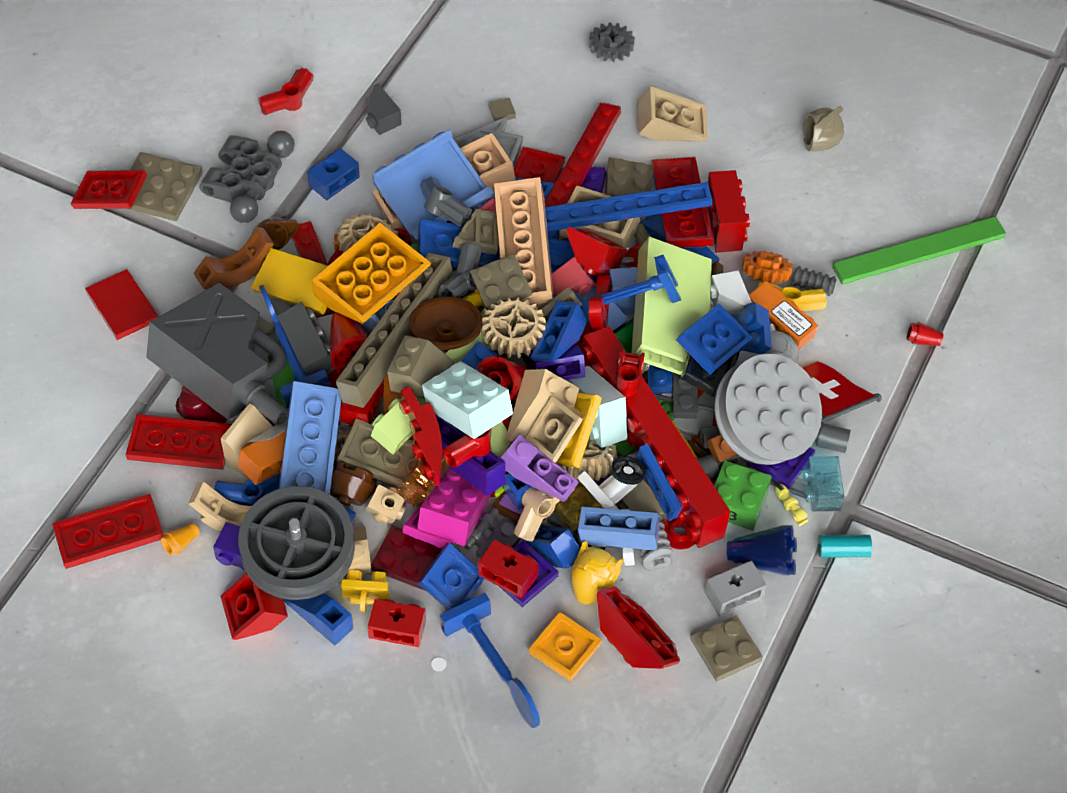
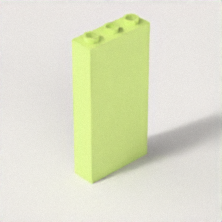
[632,237,712,375]

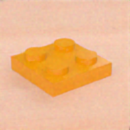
[529,612,602,682]

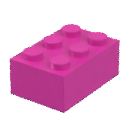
[417,466,490,546]

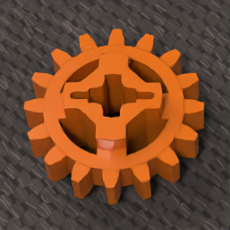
[742,251,793,284]

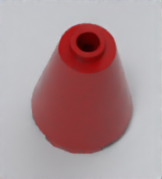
[476,356,530,401]

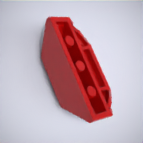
[597,586,680,669]

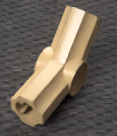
[513,487,575,542]

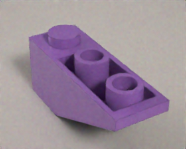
[500,434,579,502]

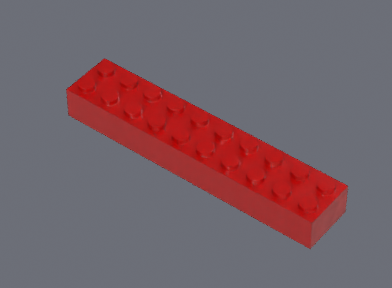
[581,326,731,549]

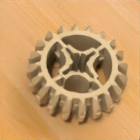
[337,212,398,253]
[481,296,546,359]
[558,438,617,482]

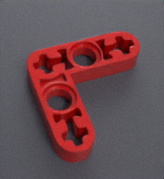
[589,275,611,332]

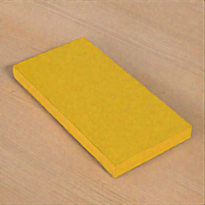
[250,248,328,315]

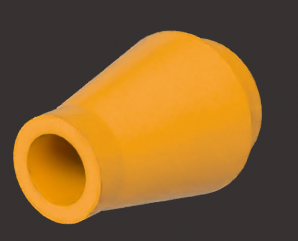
[161,523,200,556]

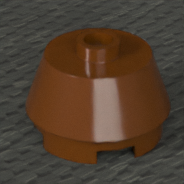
[330,462,377,506]

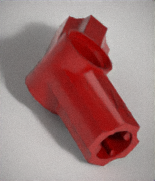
[258,67,314,115]
[442,428,492,468]

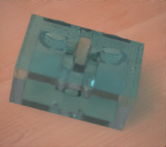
[803,456,845,512]

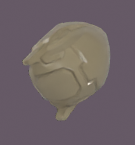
[803,106,844,151]

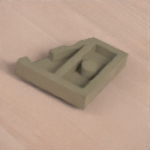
[452,209,498,255]

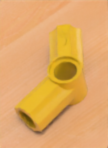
[757,281,827,311]

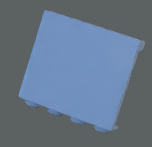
[372,129,495,243]

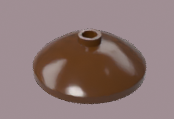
[409,297,483,350]

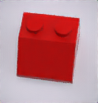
[220,573,288,640]

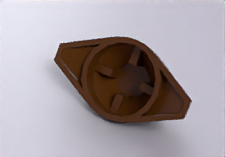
[251,216,300,253]

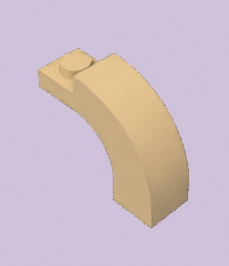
[188,481,252,532]

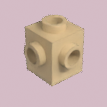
[365,485,406,525]

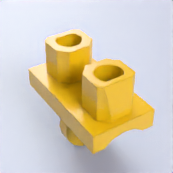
[341,570,389,612]

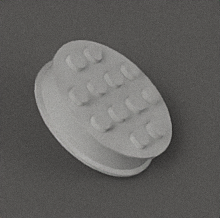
[714,354,822,465]

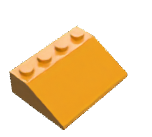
[312,223,431,324]

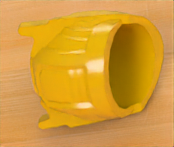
[571,540,624,604]

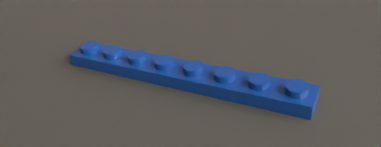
[545,182,712,232]

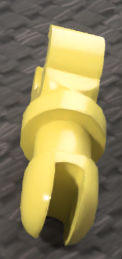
[774,484,808,526]

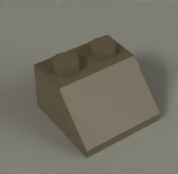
[387,335,454,398]

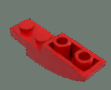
[399,386,442,487]

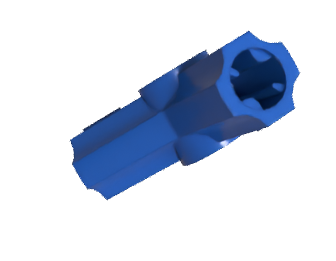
[214,473,280,506]

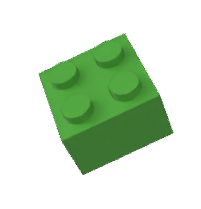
[714,461,772,531]

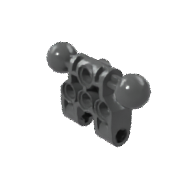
[199,131,295,223]

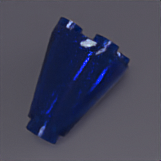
[727,525,797,576]

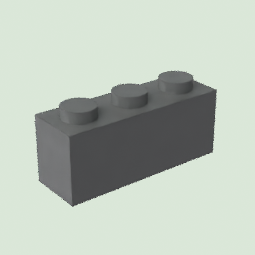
[277,302,333,376]

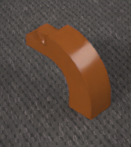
[193,227,274,290]

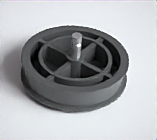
[238,486,355,600]

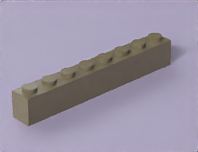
[336,253,453,408]

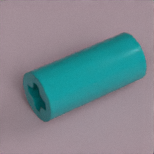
[818,535,872,558]

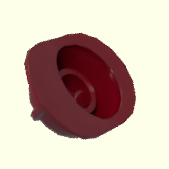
[175,386,227,423]

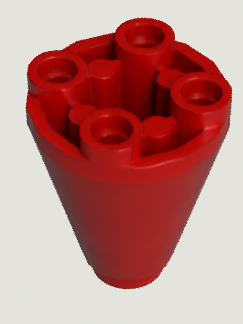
[330,312,369,375]

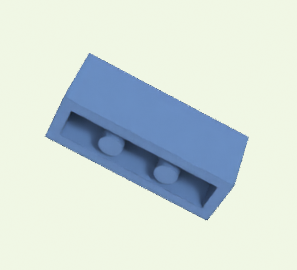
[578,507,660,550]

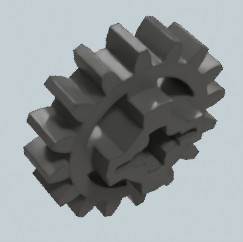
[589,22,635,62]

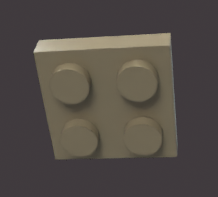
[470,254,532,310]
[691,615,763,682]

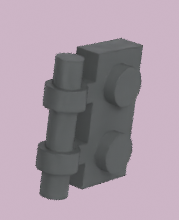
[463,508,522,559]

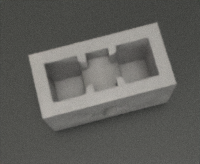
[705,561,767,617]

